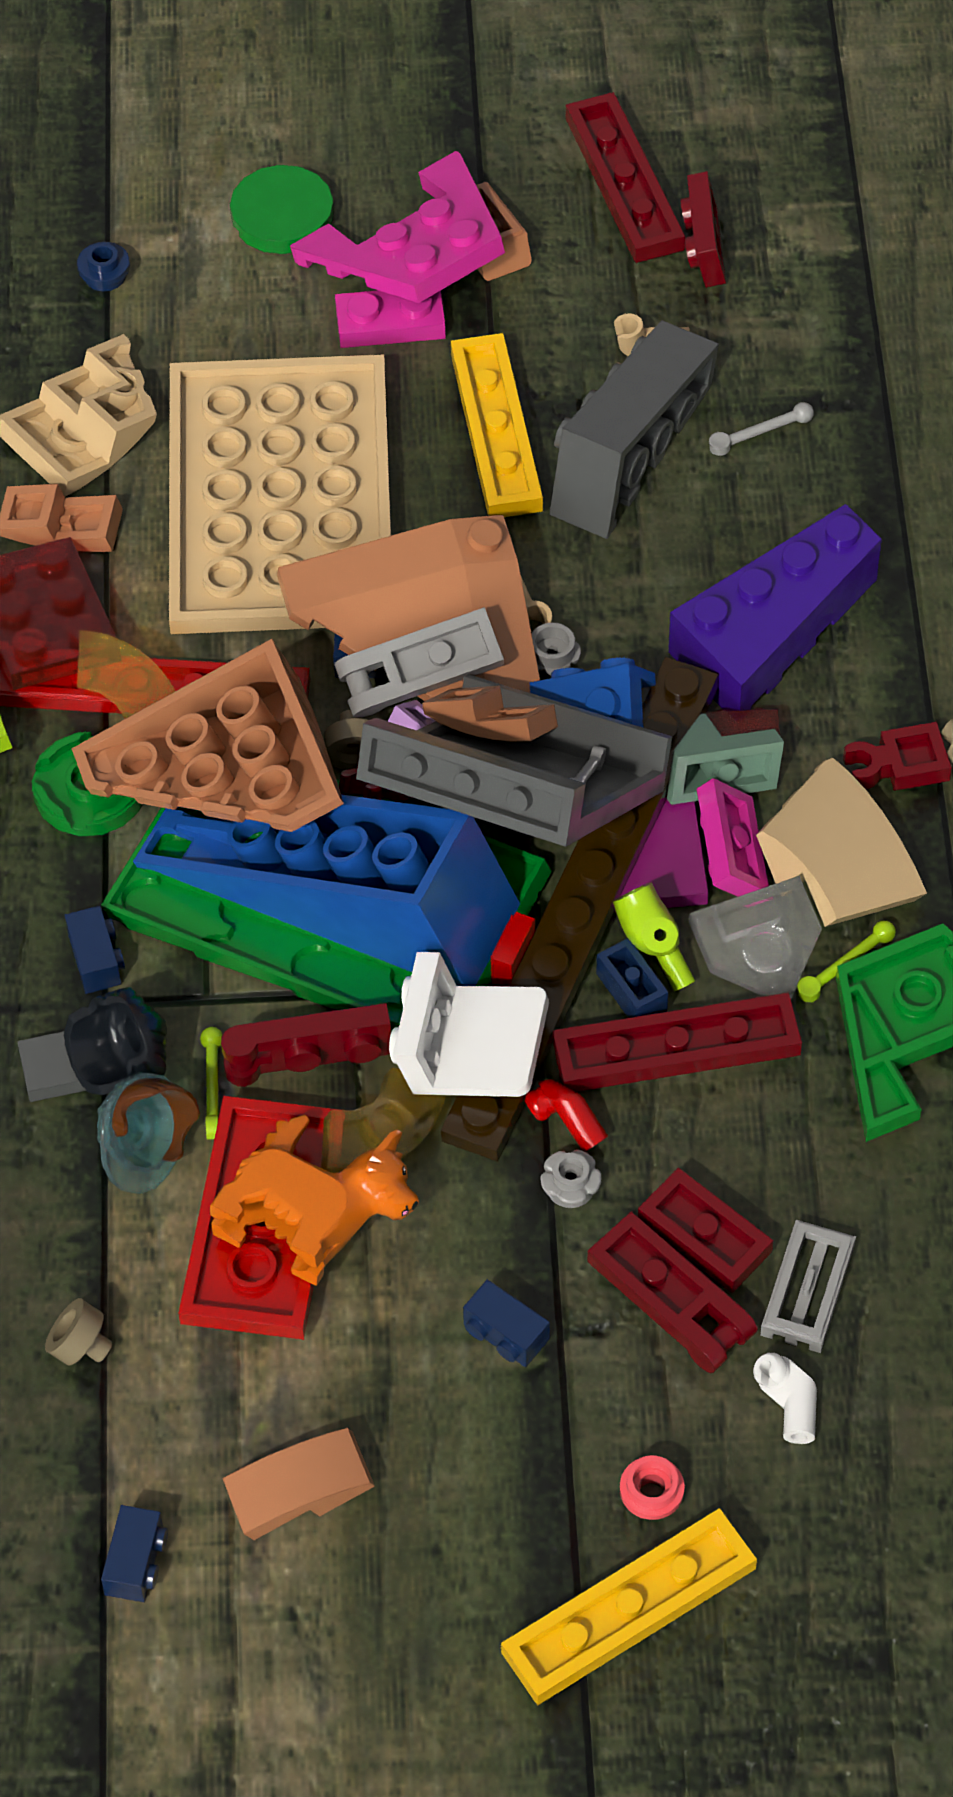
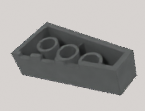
[549,320,719,539]

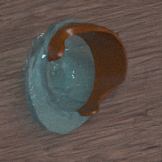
[97,1072,200,1194]

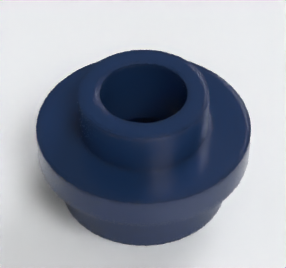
[77,242,130,291]

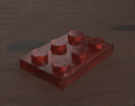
[0,537,122,690]

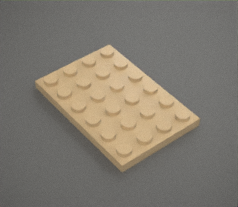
[169,354,391,634]

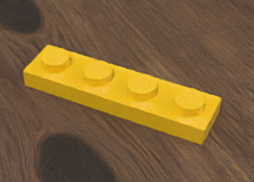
[451,333,543,517]
[501,1508,757,1706]

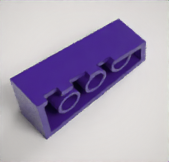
[668,504,882,725]

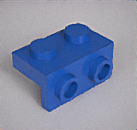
[530,658,656,727]

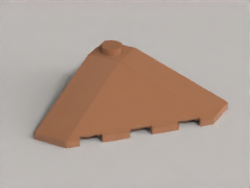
[277,515,540,701]
[71,639,344,832]

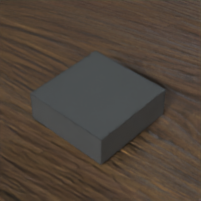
[17,1031,86,1102]

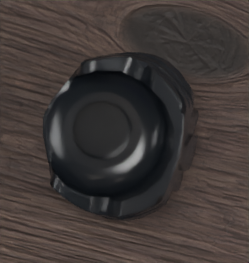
[63,987,167,1095]

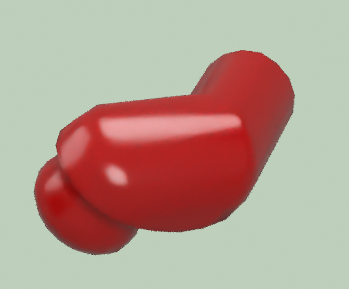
[525,1079,608,1152]

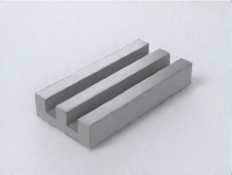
[760,1220,856,1353]

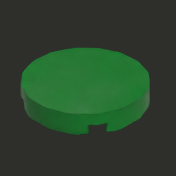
[230,165,334,254]
[32,732,142,836]

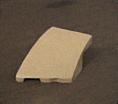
[0,334,157,497]
[756,758,927,927]

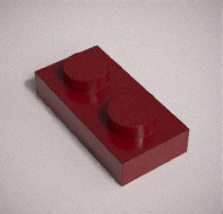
[681,171,726,288]
[638,1167,774,1293]

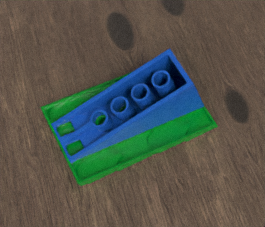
[101,779,551,1032]

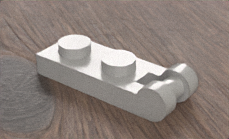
[334,607,504,718]

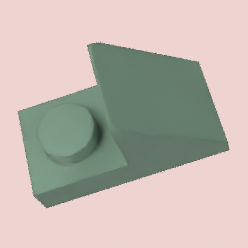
[667,713,784,805]

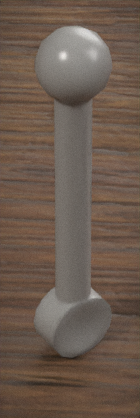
[709,402,814,456]
[570,745,606,783]

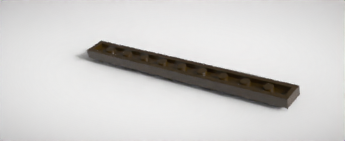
[441,657,719,1162]

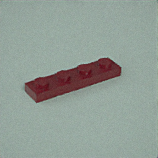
[565,92,685,263]
[553,992,802,1092]

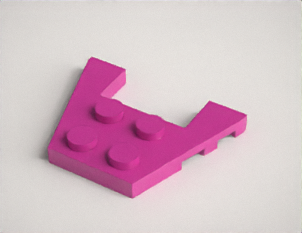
[290,151,505,303]

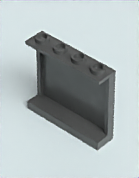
[356,674,672,847]

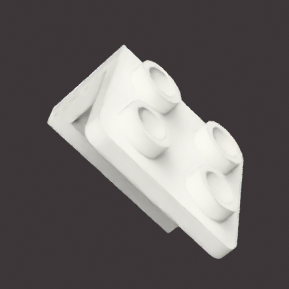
[389,952,549,1097]

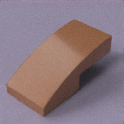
[0,484,123,552]
[422,685,558,741]
[222,1428,375,1540]

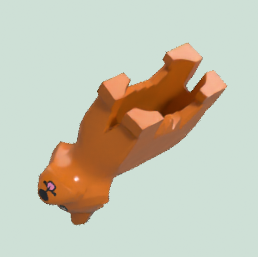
[210,1115,419,1286]

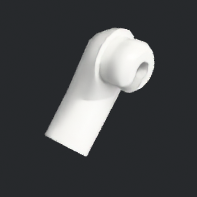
[753,1353,817,1444]

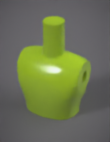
[613,882,695,992]

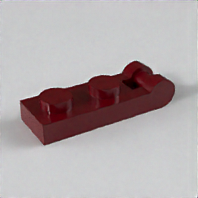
[221,1003,391,1087]
[587,1212,758,1373]

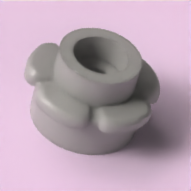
[532,623,581,675]
[540,1150,601,1208]

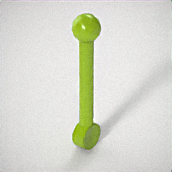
[797,920,896,1002]
[200,1027,223,1140]

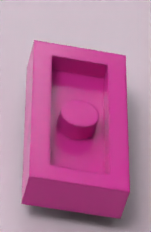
[335,290,446,348]
[697,778,770,904]

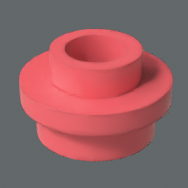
[620,1455,685,1520]

